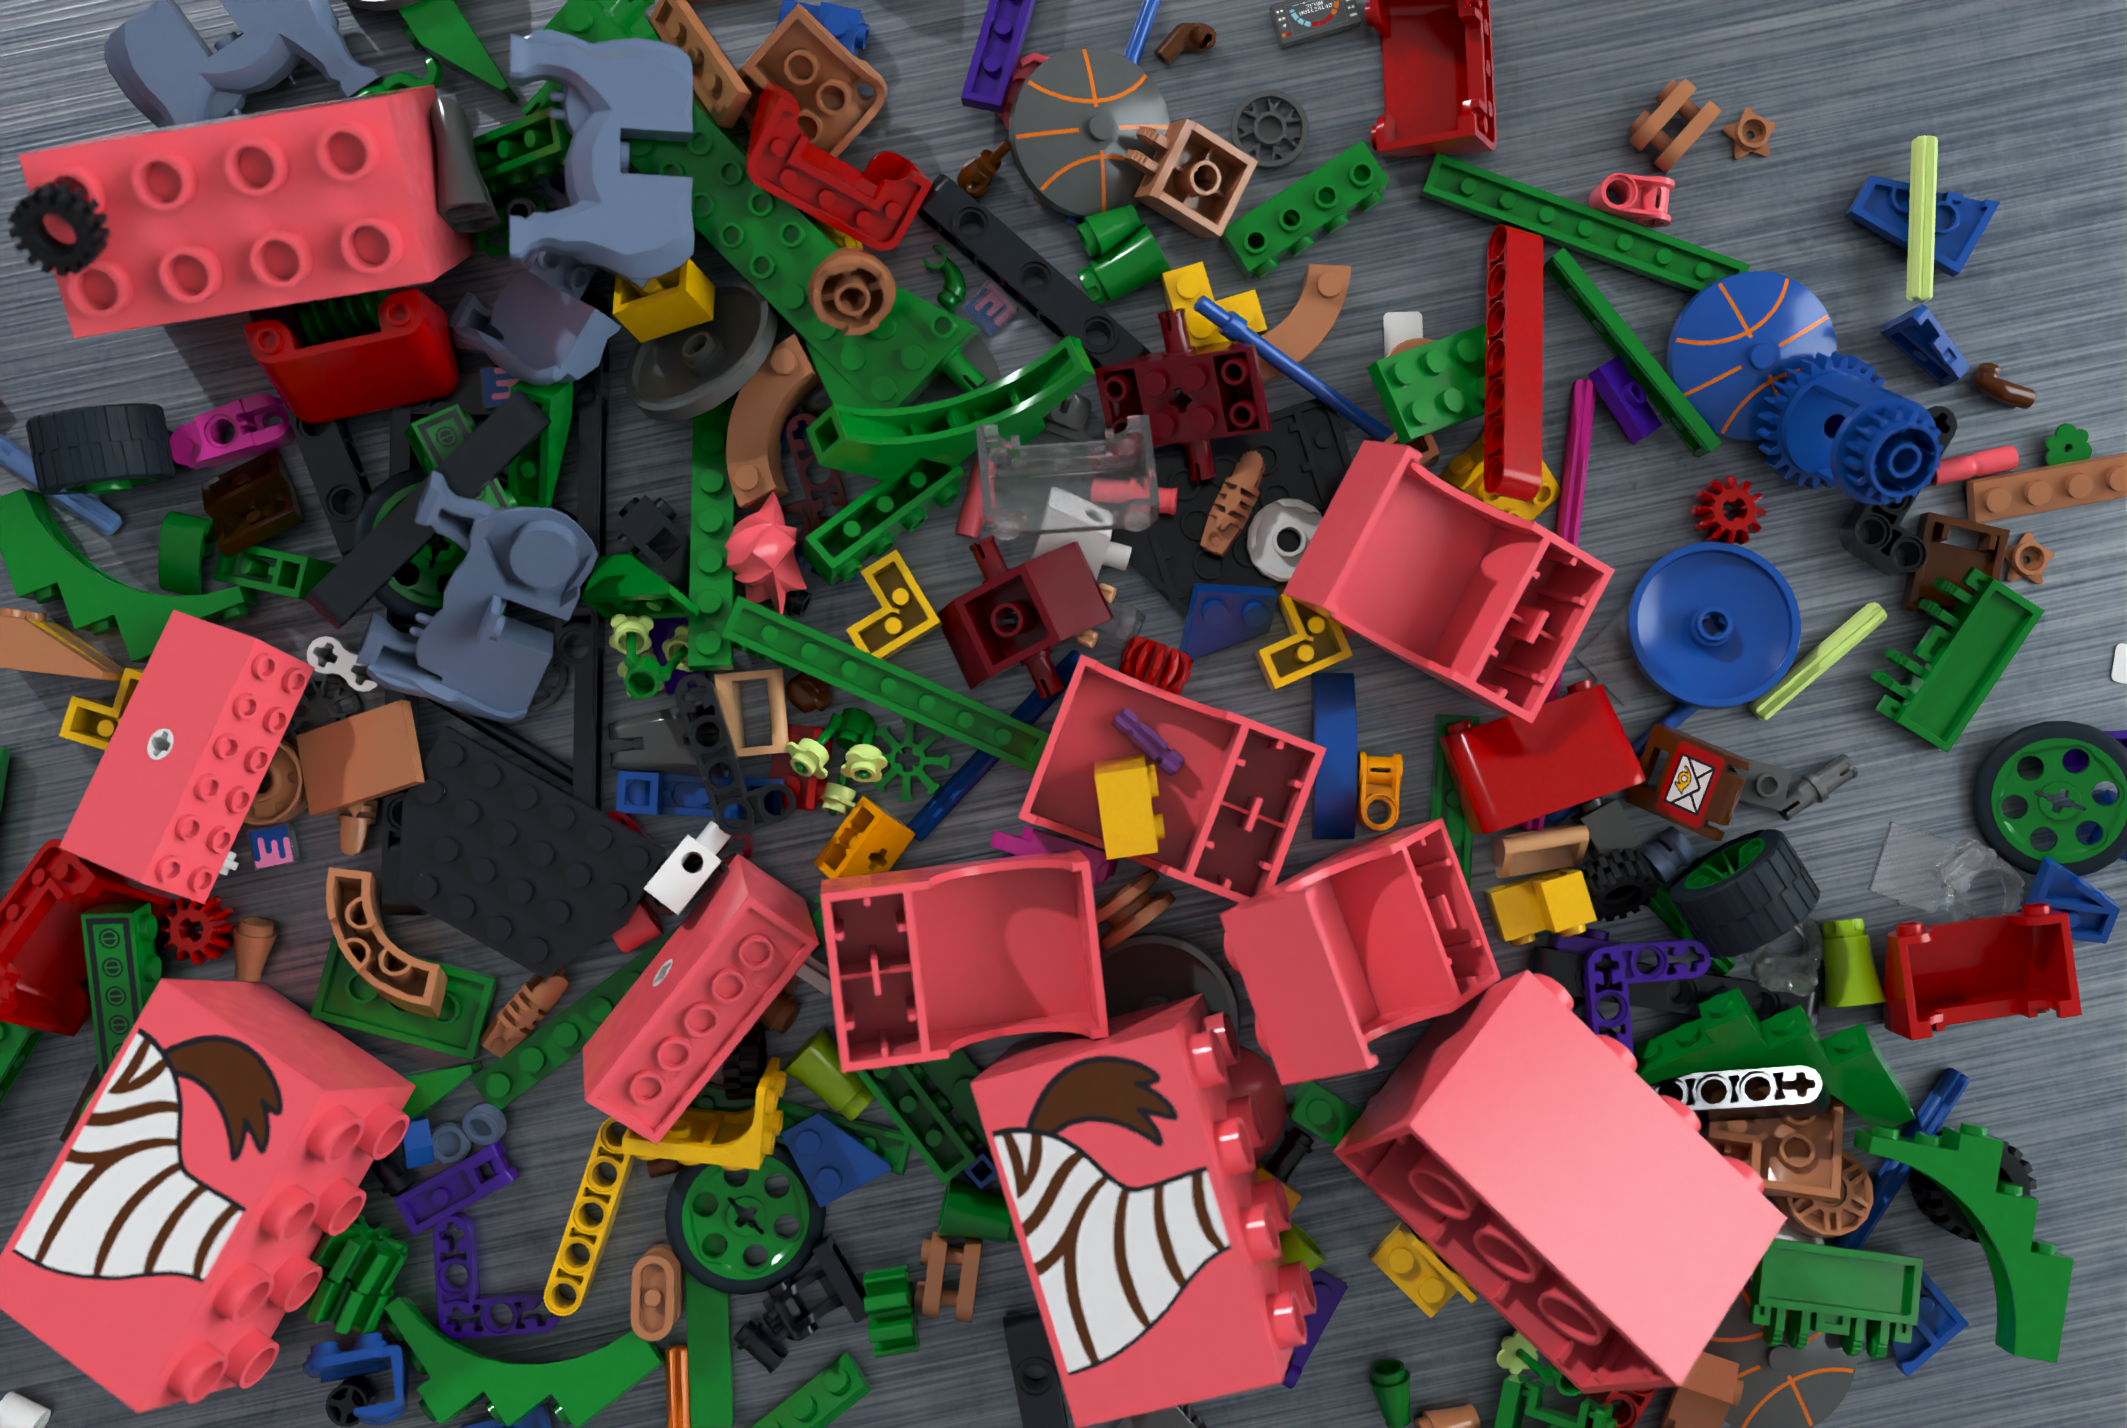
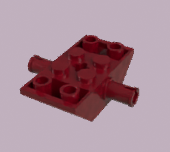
[1094,308,1271,481]
[937,535,1114,700]

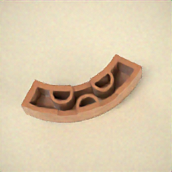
[1238,264,1351,387]
[726,334,822,512]
[326,867,448,1019]
[1660,1351,1744,1428]

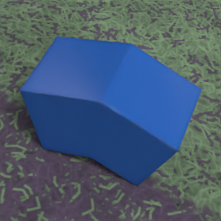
[401,1114,434,1169]
[961,1146,998,1190]

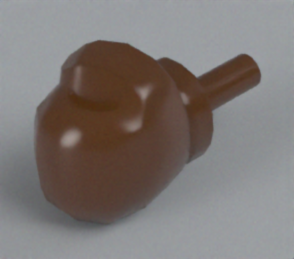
[957,140,1012,198]
[785,671,833,713]

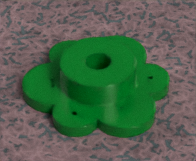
[2044,423,2092,466]

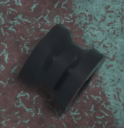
[326,1376,378,1427]

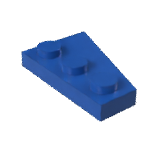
[1845,175,2000,277]

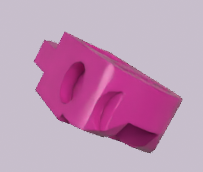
[169,393,296,470]
[989,826,1119,886]

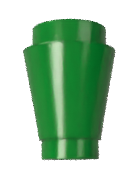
[1076,204,1141,257]
[1369,1360,1411,1428]

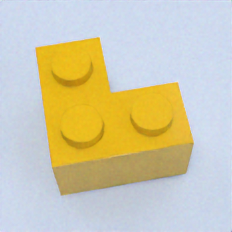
[612,258,715,343]
[1160,261,1267,346]
[846,549,942,660]
[1254,594,1353,691]
[59,668,144,750]
[1094,754,1165,860]
[1482,868,1597,946]

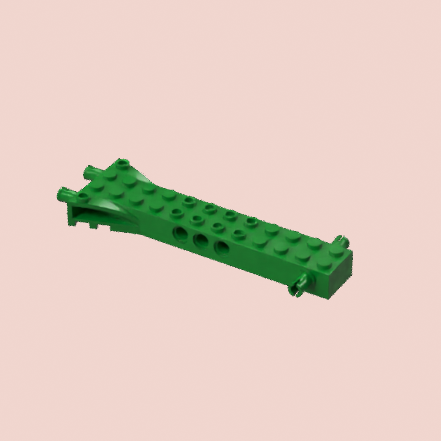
[521,0,988,409]

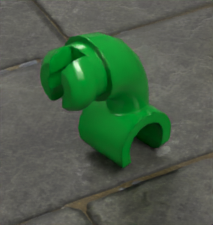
[923,245,966,311]

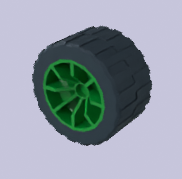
[26,403,176,495]
[1669,829,1820,959]

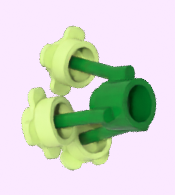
[609,614,693,700]
[785,707,887,816]

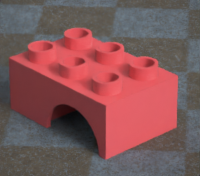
[1283,440,1615,724]
[1018,655,1326,903]
[1220,818,1501,1085]
[820,848,1109,1072]

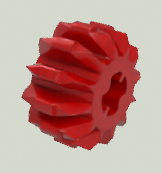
[1690,476,1767,545]
[1119,636,1193,694]
[159,896,237,965]

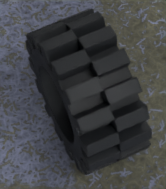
[8,182,110,276]
[1578,848,1658,922]
[722,1022,767,1100]

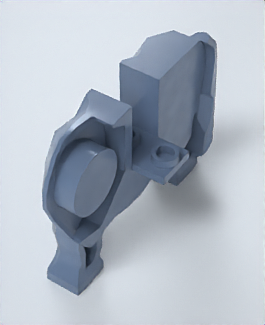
[104,0,384,128]
[510,29,695,280]
[449,168,647,386]
[356,470,598,723]

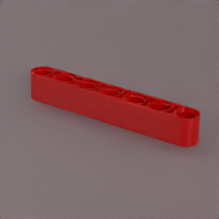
[1484,224,1543,502]

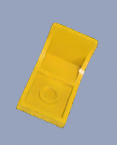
[621,1057,787,1171]

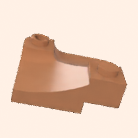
[736,3,887,157]
[1704,1070,1843,1203]

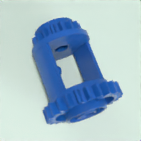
[1756,352,1943,505]

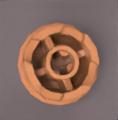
[808,247,896,335]

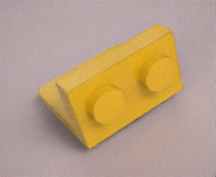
[1438,432,1561,521]

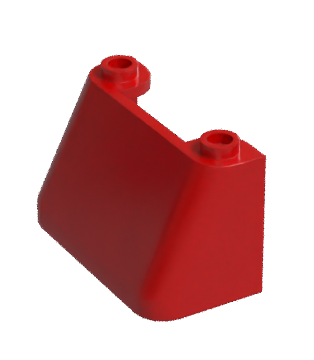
[1365,0,1497,157]
[745,80,933,251]
[244,288,459,424]
[1438,678,1646,834]
[0,839,174,1037]
[1882,903,2082,1040]

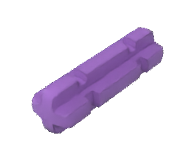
[1112,708,1185,775]

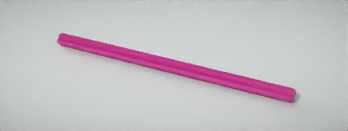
[1519,379,1597,831]

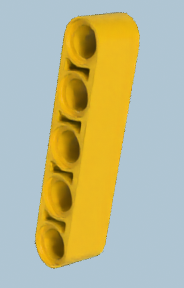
[543,1117,636,1316]

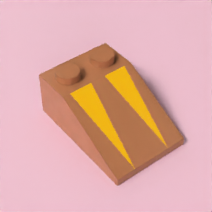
[0,607,128,681]

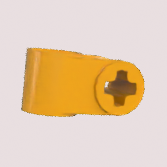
[1356,751,1403,832]

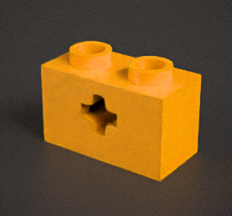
[813,796,916,879]

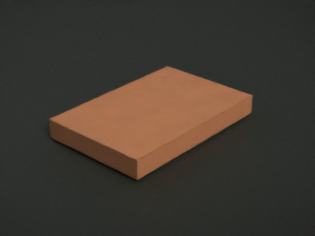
[296,700,425,817]

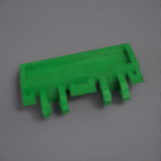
[1869,567,2044,753]
[1748,1238,1923,1360]

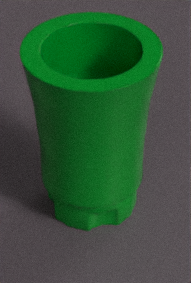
[1076,223,1171,306]
[937,1178,1019,1244]

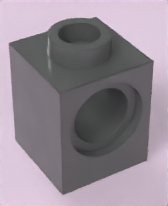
[1570,796,1642,862]

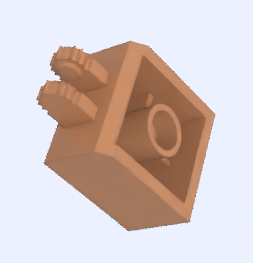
[1124,119,1258,239]

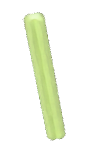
[1906,135,1938,303]
[1749,602,1888,721]

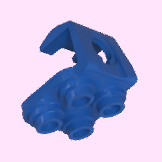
[302,1333,409,1426]

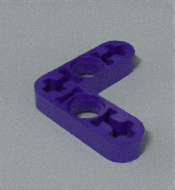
[1583,938,1711,1054]
[433,1212,563,1339]

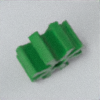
[872,717,952,802]
[311,1214,409,1294]
[863,1265,920,1358]
[298,1266,394,1335]

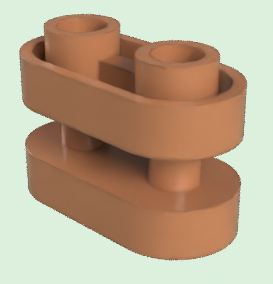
[1628,78,1723,174]
[914,1231,983,1323]
[630,1244,683,1341]

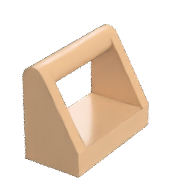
[714,668,789,758]
[1490,823,1589,879]

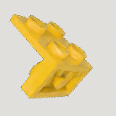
[1369,1221,1478,1318]

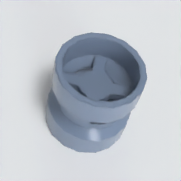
[1639,826,1699,884]

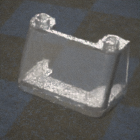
[976,414,1160,540]

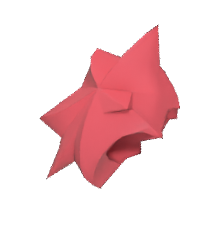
[724,491,807,615]

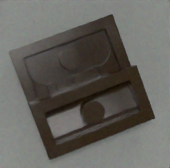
[201,448,303,558]

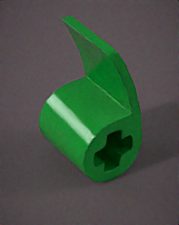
[158,511,217,595]

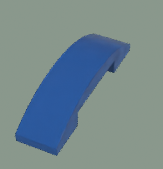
[1311,673,1357,839]
[616,771,785,820]

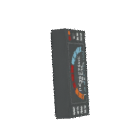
[1270,0,1362,49]

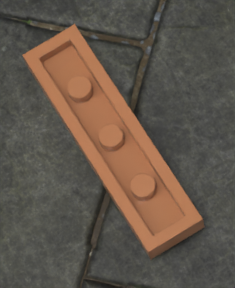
[648,0,752,129]
[1966,452,2127,523]

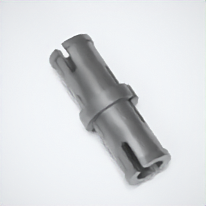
[1777,754,1859,821]

